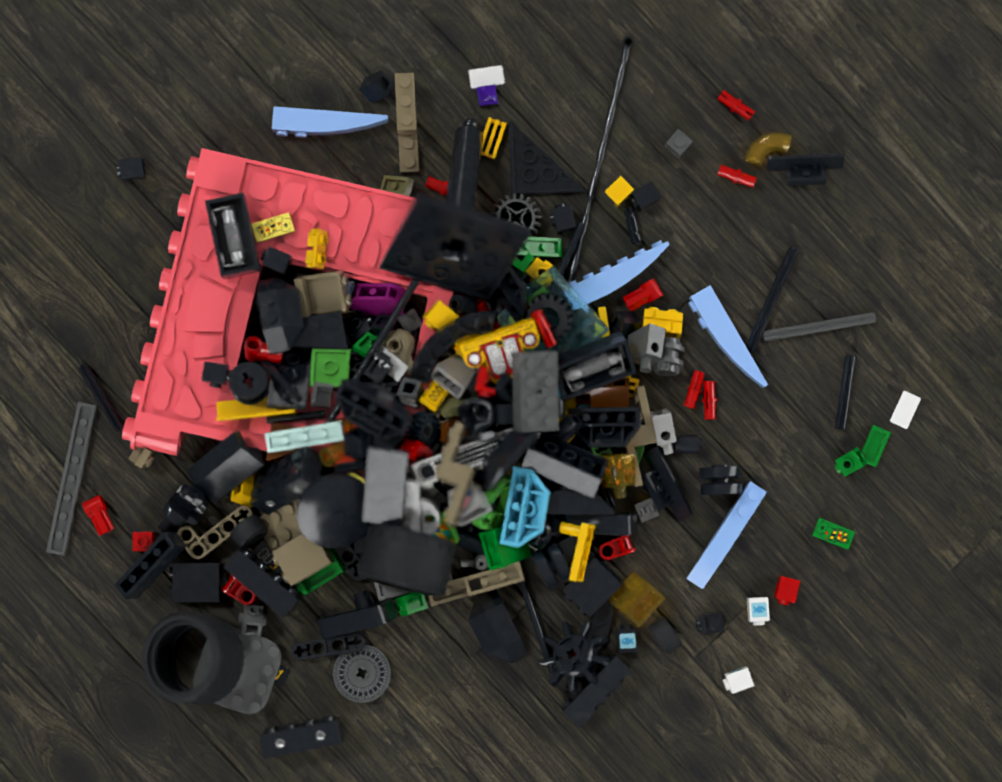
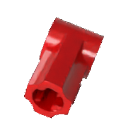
[622,278,663,312]
[244,337,283,363]
[82,494,115,536]

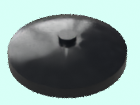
[296,473,372,548]

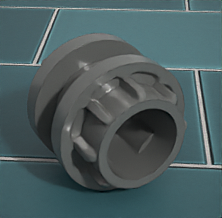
[651,337,685,376]

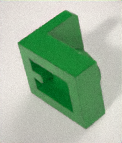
[353,332,382,358]
[395,592,428,617]

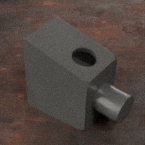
[628,323,665,373]

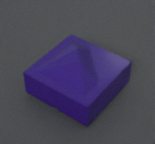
[476,84,498,107]

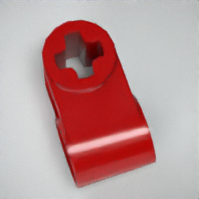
[597,535,636,560]
[221,574,259,605]

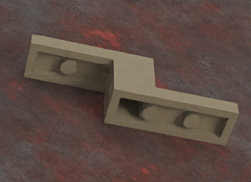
[395,73,419,174]
[623,386,657,487]
[435,422,475,528]
[428,562,524,607]

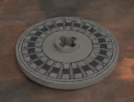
[333,645,391,703]

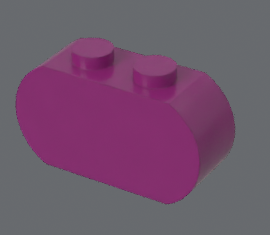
[350,283,406,316]

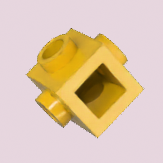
[525,257,555,288]

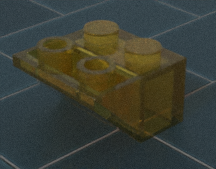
[607,572,665,627]

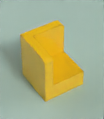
[605,176,634,207]

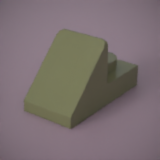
[380,175,414,196]

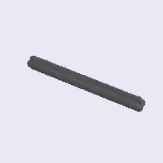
[763,312,876,341]

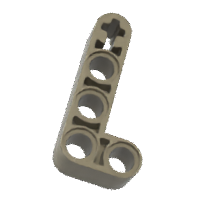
[177,506,254,559]

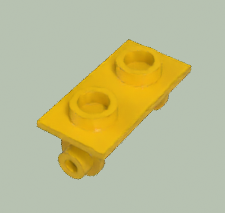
[305,228,328,270]

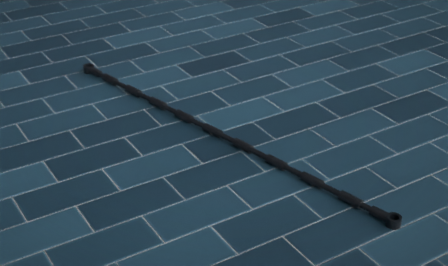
[555,36,634,346]

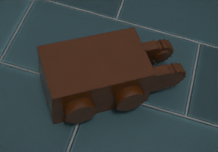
[575,378,629,408]

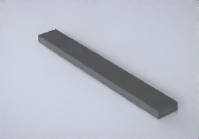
[46,402,98,556]

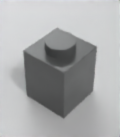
[664,129,693,159]

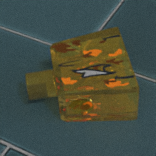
[600,454,635,498]

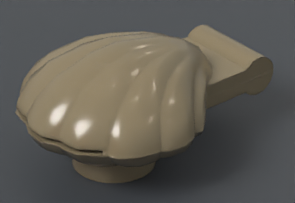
[381,329,415,377]

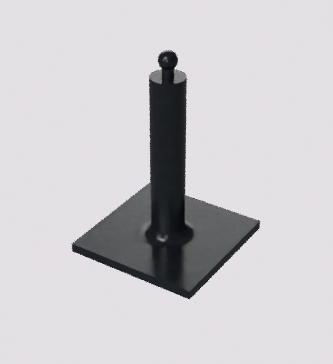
[379,118,531,301]

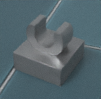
[634,498,659,523]

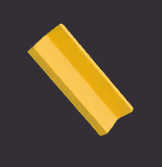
[216,397,297,422]

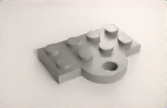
[392,479,441,535]

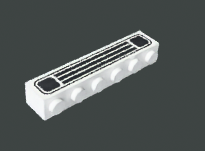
[409,427,515,490]

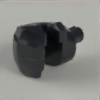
[158,484,209,532]

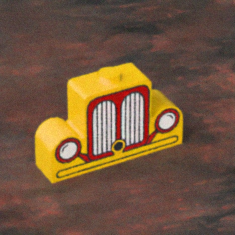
[457,317,539,383]

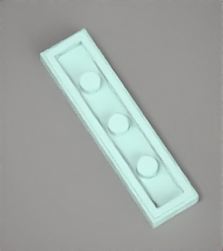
[265,420,344,453]

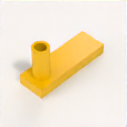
[559,522,595,582]

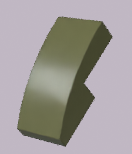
[437,395,473,418]

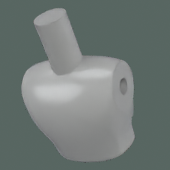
[461,555,489,571]

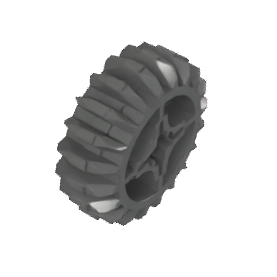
[491,193,542,237]

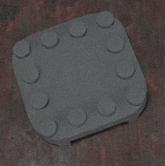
[193,626,283,714]

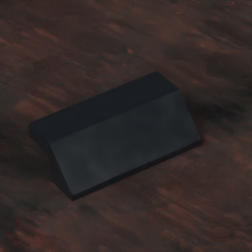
[187,431,265,502]

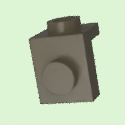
[129,447,155,469]

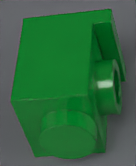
[835,446,867,477]

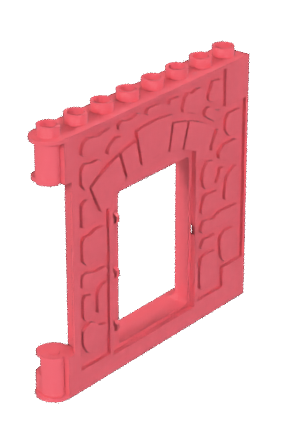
[122,148,455,480]

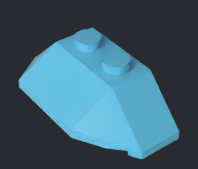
[500,466,550,547]

